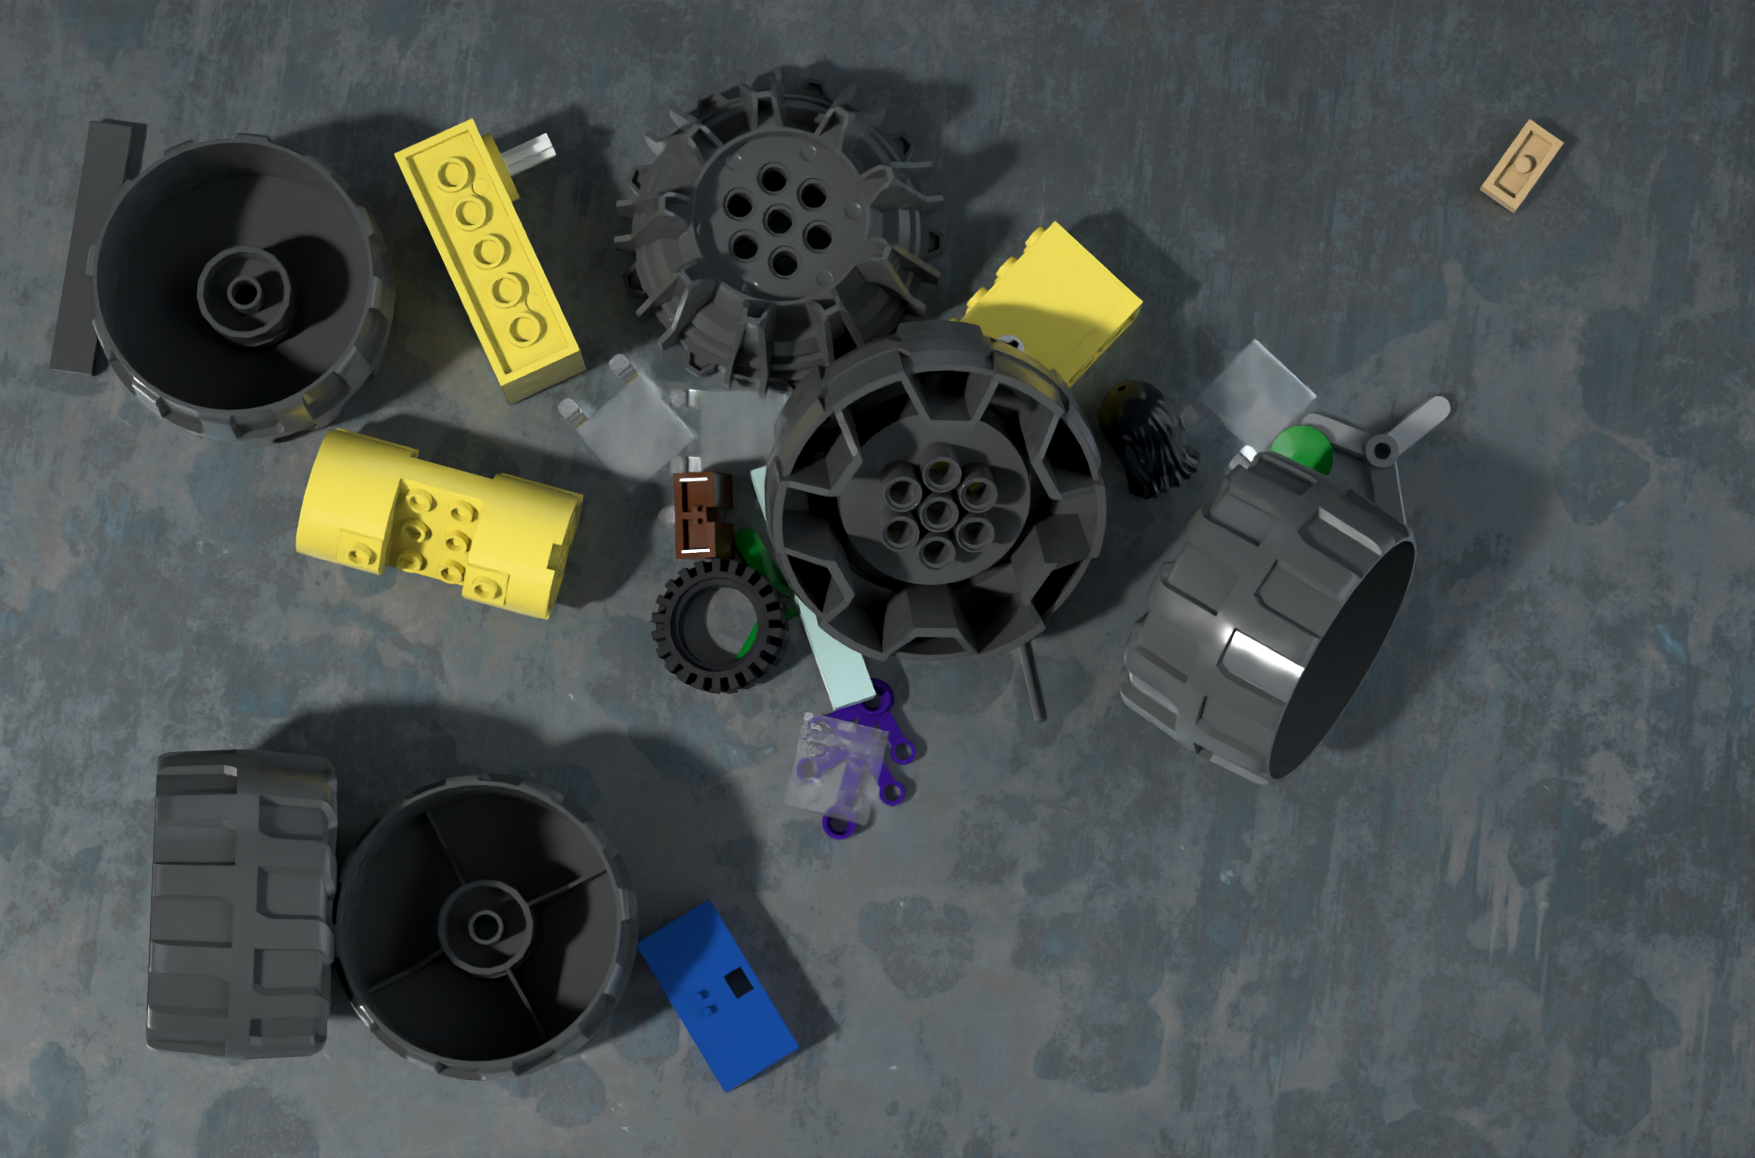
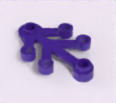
[796,678,916,841]

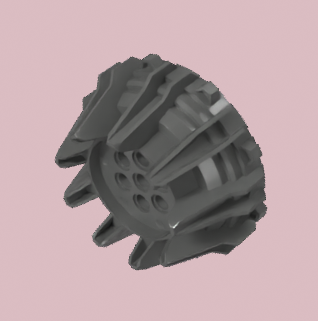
[614,66,944,399]

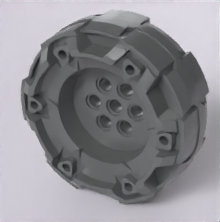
[764,320,1107,663]

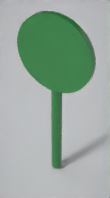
[1271,425,1334,476]

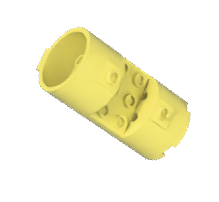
[296,428,584,620]

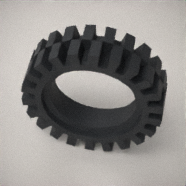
[651,558,789,694]

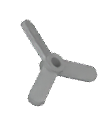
[1301,395,1450,524]

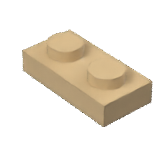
[1479,119,1564,213]

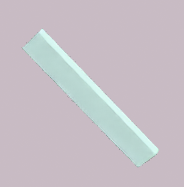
[749,466,876,711]

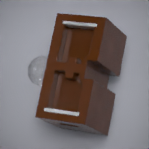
[658,471,735,561]

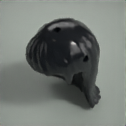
[1098,380,1201,499]

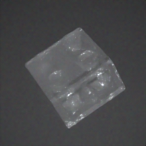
[784,711,889,825]

